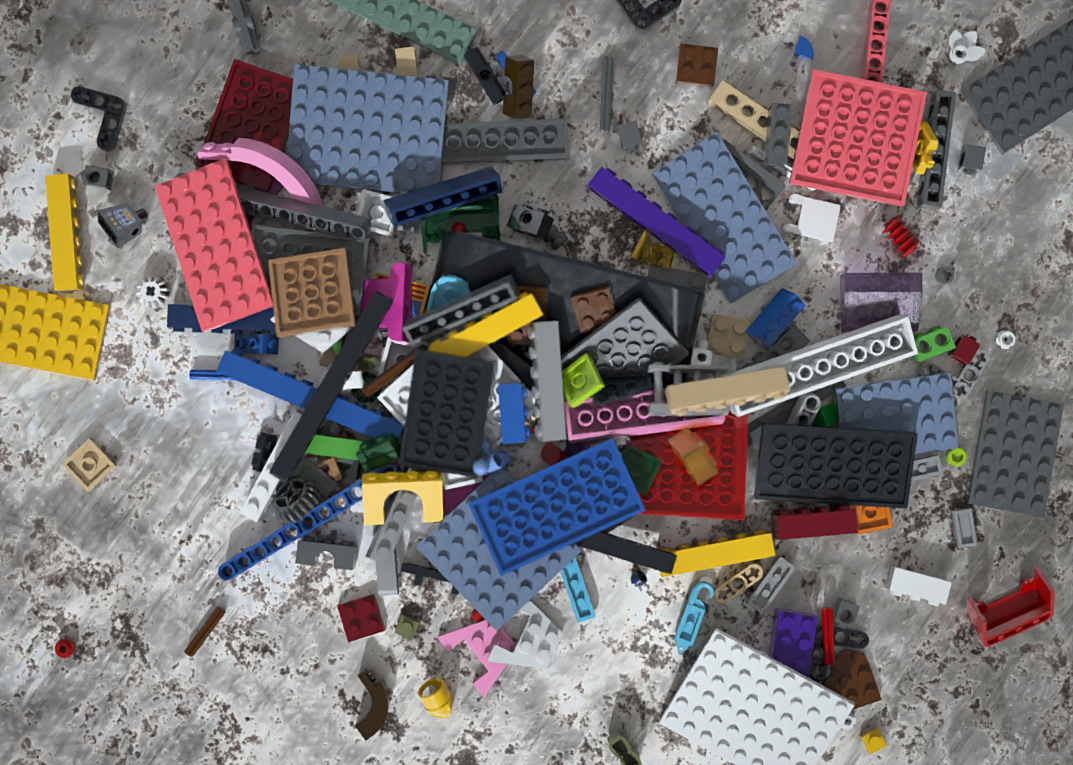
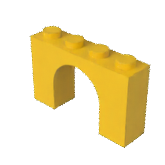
[362,470,443,525]

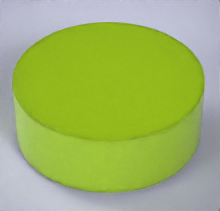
[946,447,967,466]

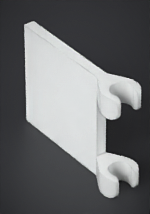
[782,194,841,243]

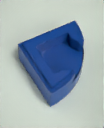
[794,36,814,61]

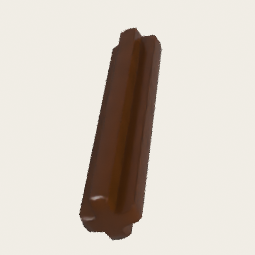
[184,606,226,657]

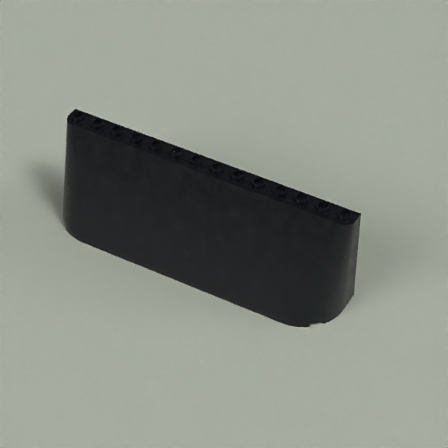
[425,231,706,386]

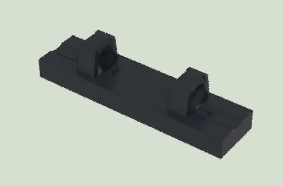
[400,562,459,595]

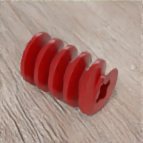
[882,214,920,258]

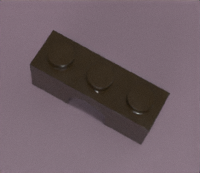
[503,55,534,119]

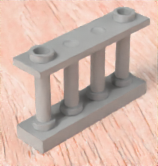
[647,362,730,416]

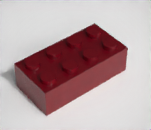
[772,504,858,540]

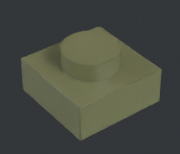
[394,614,420,640]

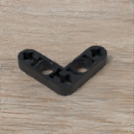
[615,0,682,32]
[70,86,127,152]
[809,625,869,682]

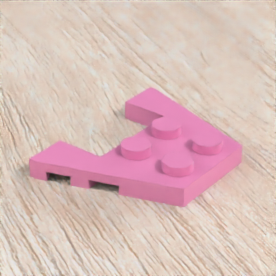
[438,619,516,698]

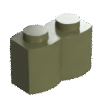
[607,730,642,765]

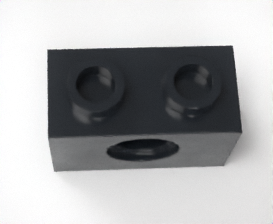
[506,204,554,240]

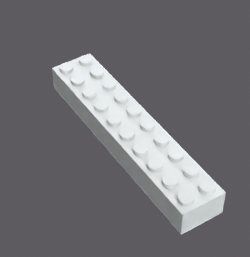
[721,315,918,417]

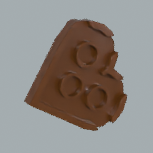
[821,649,881,710]

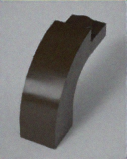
[354,668,390,741]

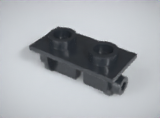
[251,432,277,472]

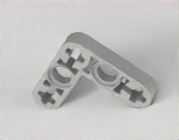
[917,349,989,399]

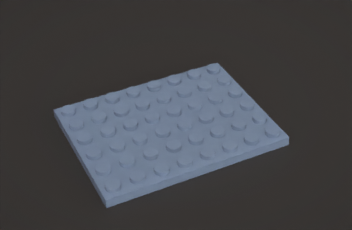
[287,64,449,193]

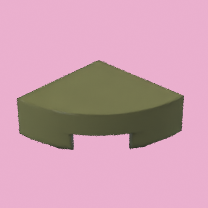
[358,353,381,372]

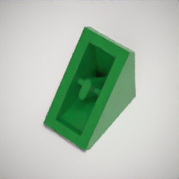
[798,402,838,426]

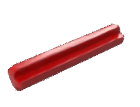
[822,607,835,665]

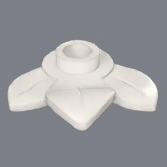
[949,30,985,64]

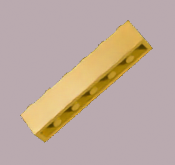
[45,173,85,292]
[428,292,543,356]
[659,529,775,578]

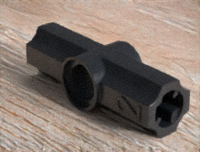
[464,47,506,105]

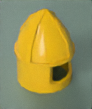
[418,677,453,719]

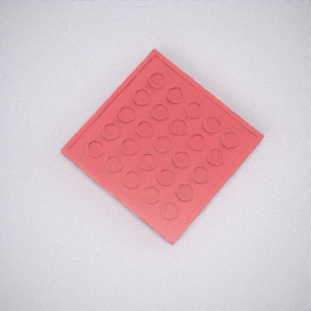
[789,69,927,207]

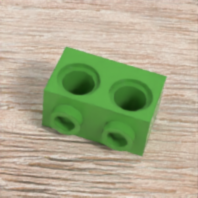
[913,325,956,362]

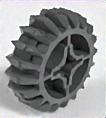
[270,475,320,524]

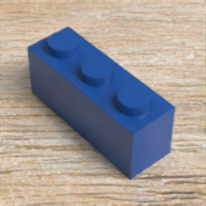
[745,288,806,349]
[498,381,530,444]

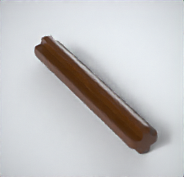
[362,344,428,397]

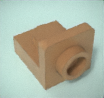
[316,456,345,481]

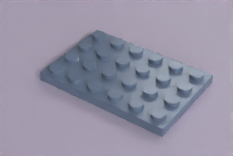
[834,372,958,454]

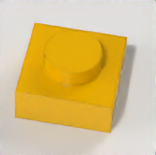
[860,727,887,754]

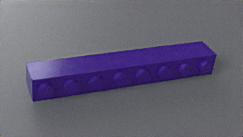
[588,166,725,278]

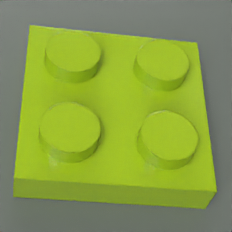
[562,353,604,408]

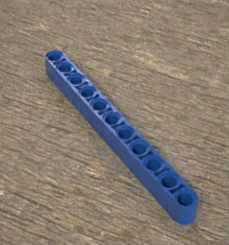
[218,463,402,581]

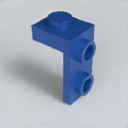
[234,334,279,355]

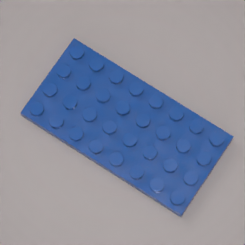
[468,438,645,576]

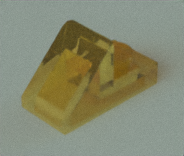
[641,241,674,268]

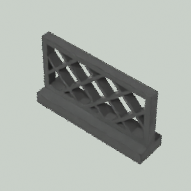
[724,139,786,211]

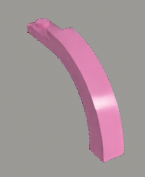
[197,138,324,207]

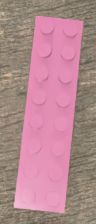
[564,388,725,444]

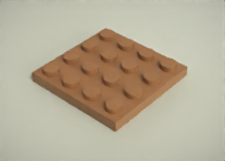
[268,248,356,338]

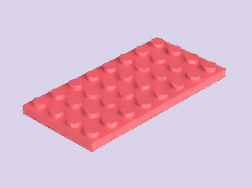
[155,158,273,332]

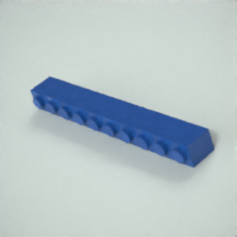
[216,349,404,442]

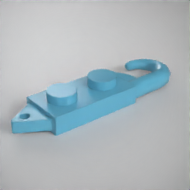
[674,581,715,655]

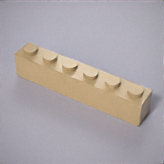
[665,367,790,416]

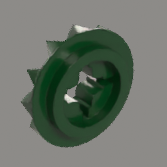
[352,372,382,403]

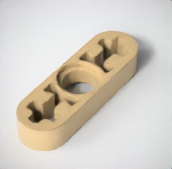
[714,563,763,604]

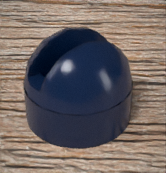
[630,570,647,587]

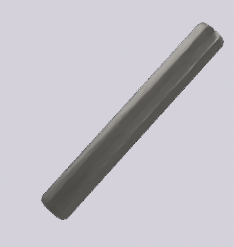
[600,56,614,132]

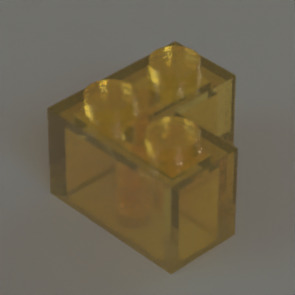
[668,428,718,486]

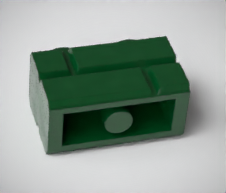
[356,433,401,473]

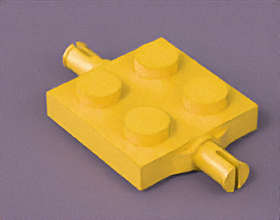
[912,121,938,174]

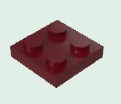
[337,593,386,642]

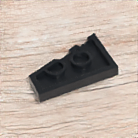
[592,372,651,408]

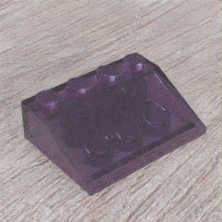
[840,273,923,332]

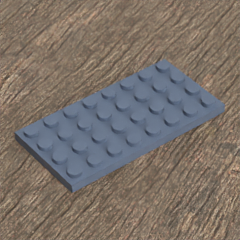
[652,132,798,304]

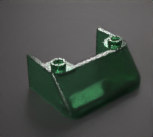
[421,195,501,254]

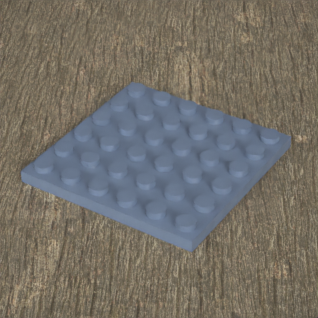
[416,467,582,631]

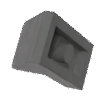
[336,458,361,484]

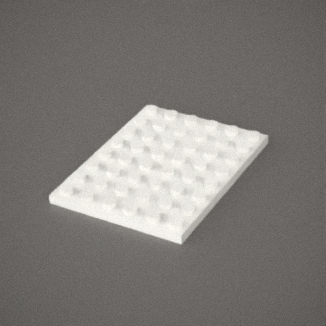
[659,628,854,765]

